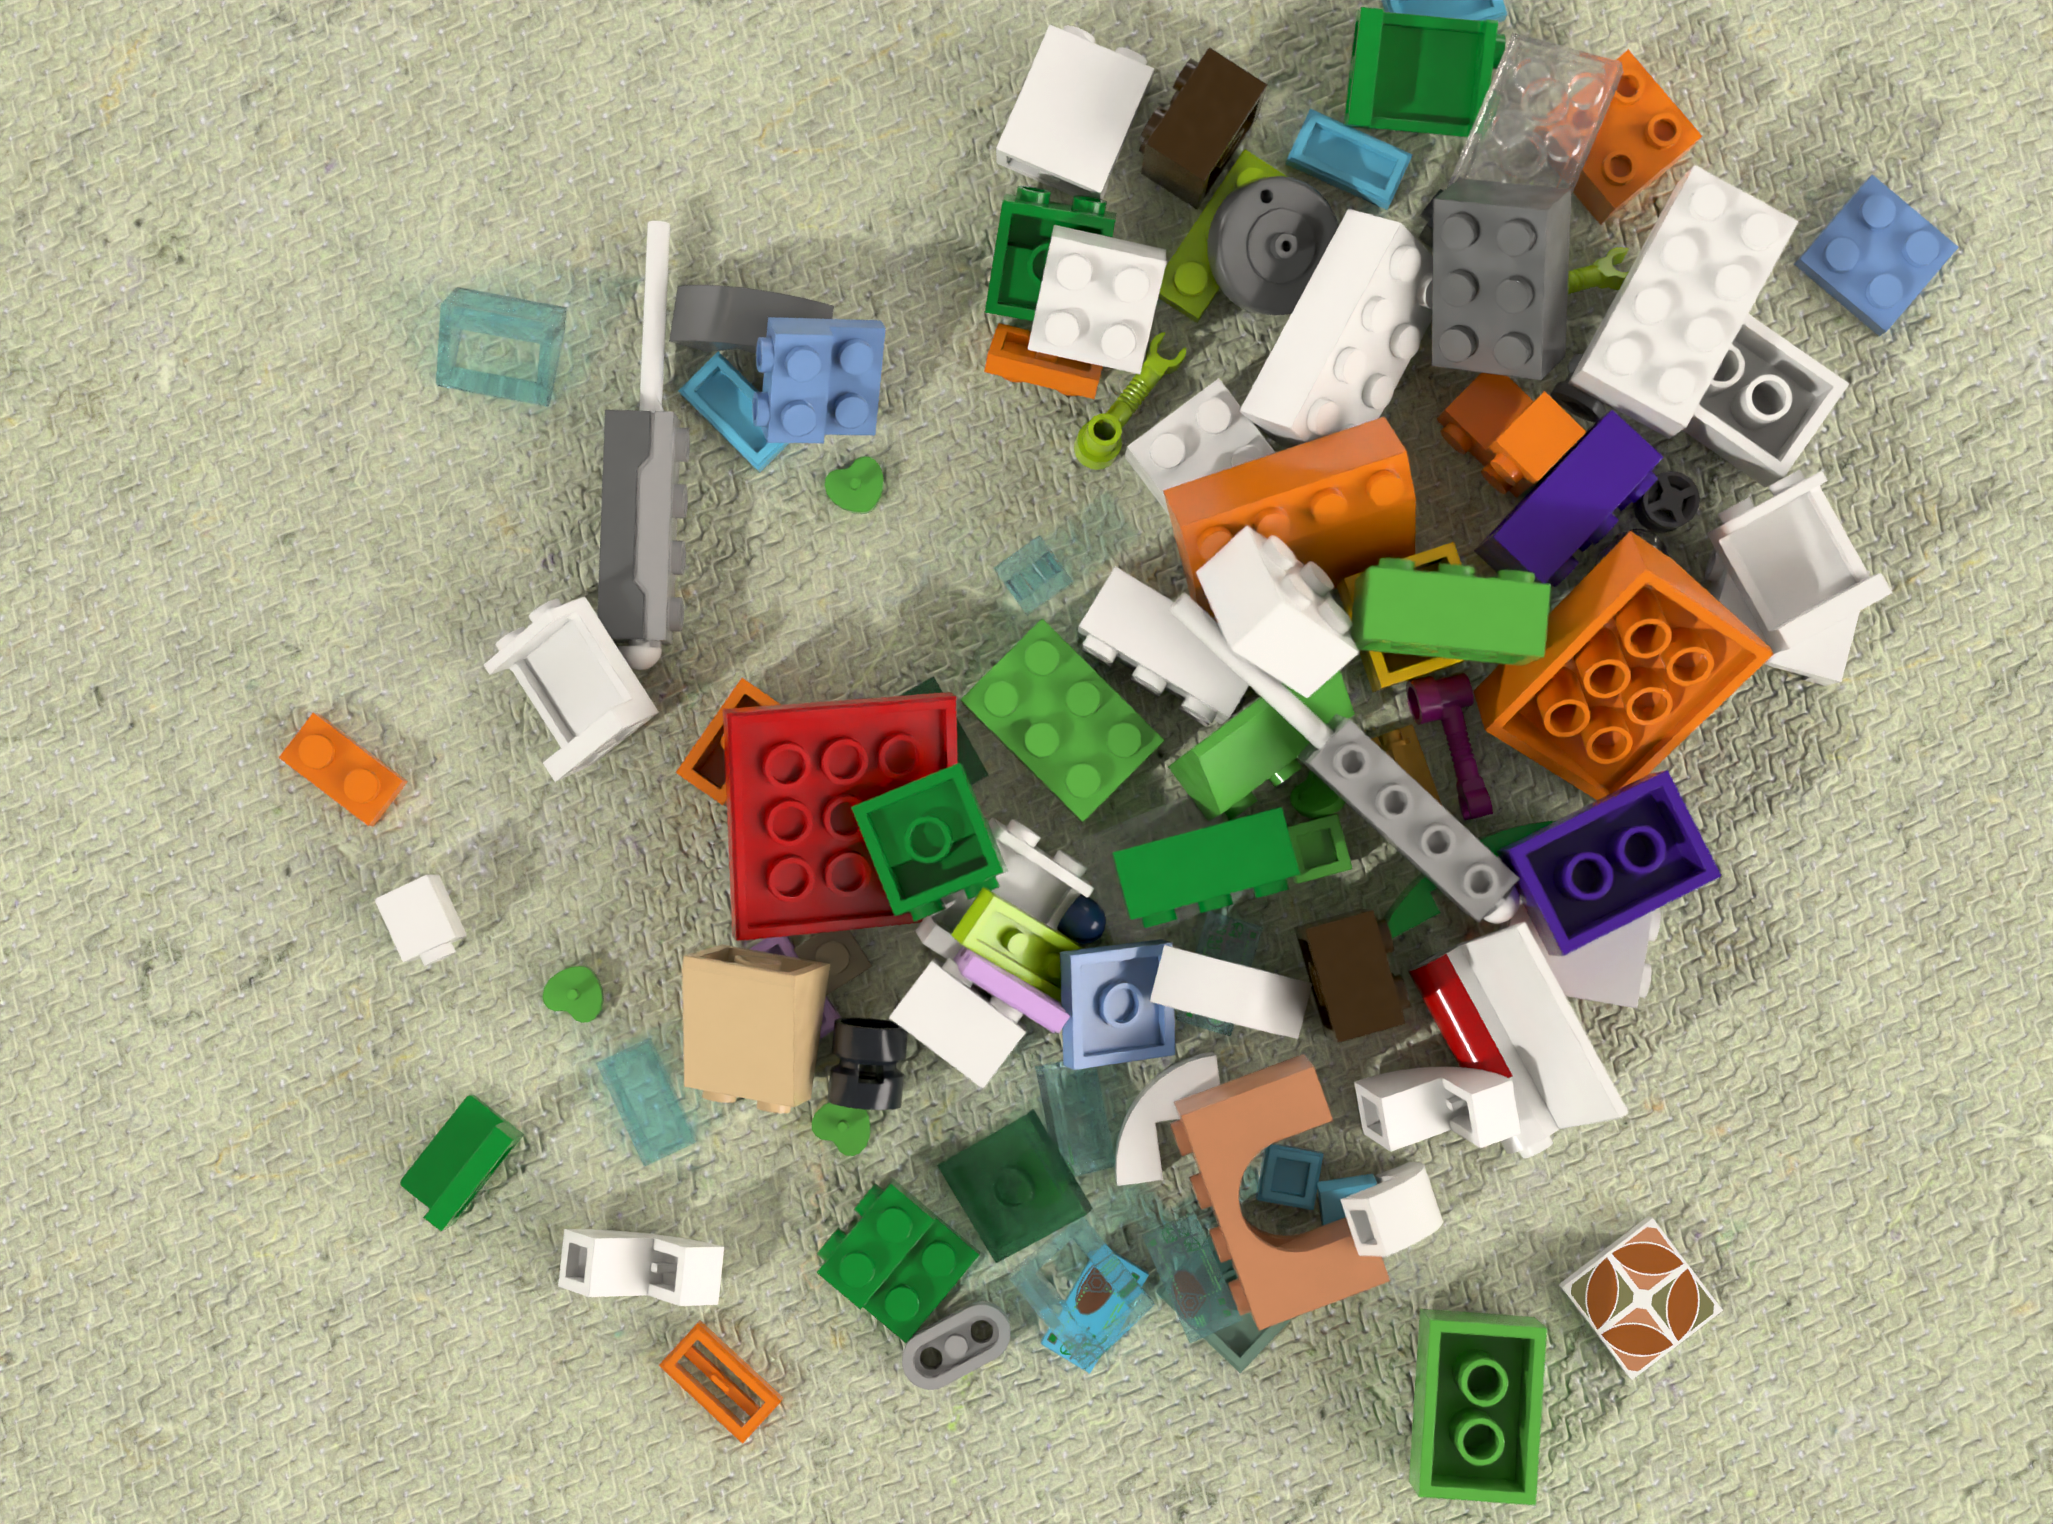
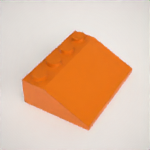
[1163,416,1416,624]
[1473,531,1773,800]

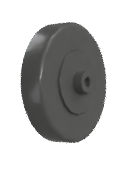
[1207,176,1339,315]

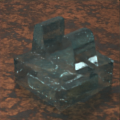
[993,535,1073,616]

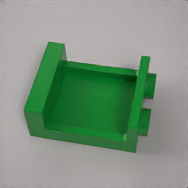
[1343,7,1506,139]

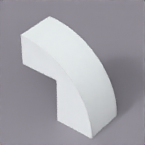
[1150,945,1312,1039]
[1114,1052,1220,1186]
[1354,1067,1520,1152]
[1340,1162,1443,1256]
[558,1229,724,1306]

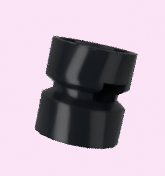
[828,1017,908,1110]

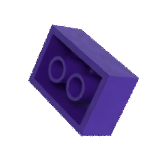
[1474,410,1664,587]
[1496,770,1722,956]

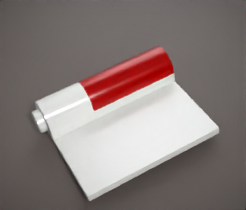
[1408,922,1629,1159]

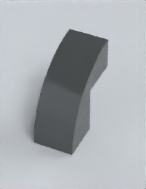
[669,285,834,354]

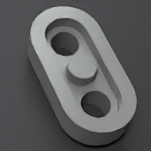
[902,1301,1011,1390]

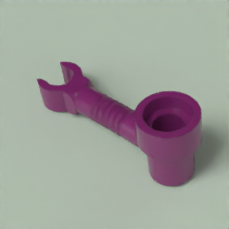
[1406,673,1493,821]

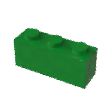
[1111,807,1300,928]

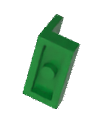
[400,1095,524,1232]

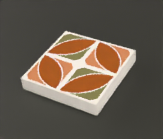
[1558,1216,1723,1380]

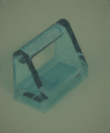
[436,287,567,407]
[1010,1214,1155,1370]

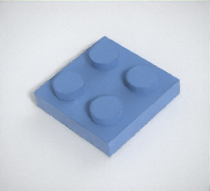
[1794,174,1959,336]
[1060,939,1175,1070]

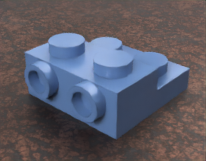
[752,317,886,444]

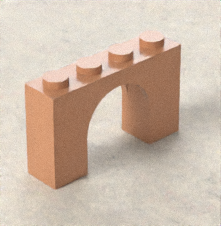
[1170,1054,1390,1330]

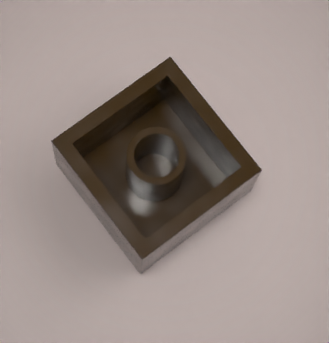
[1139,47,1268,209]
[1294,909,1411,1043]

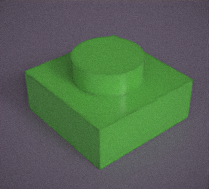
[1287,814,1353,884]

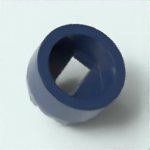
[1057,894,1106,944]

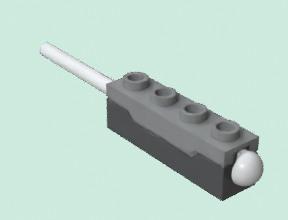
[597,221,690,670]
[1169,593,1520,923]

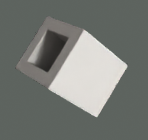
[374,875,467,967]

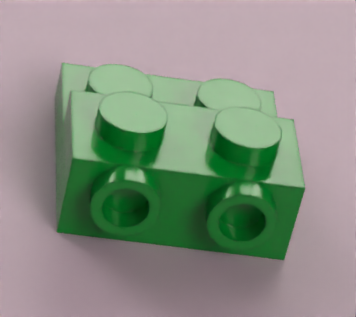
[985,186,1116,321]
[851,763,1008,922]
[816,1179,980,1343]

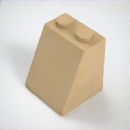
[682,944,830,1113]

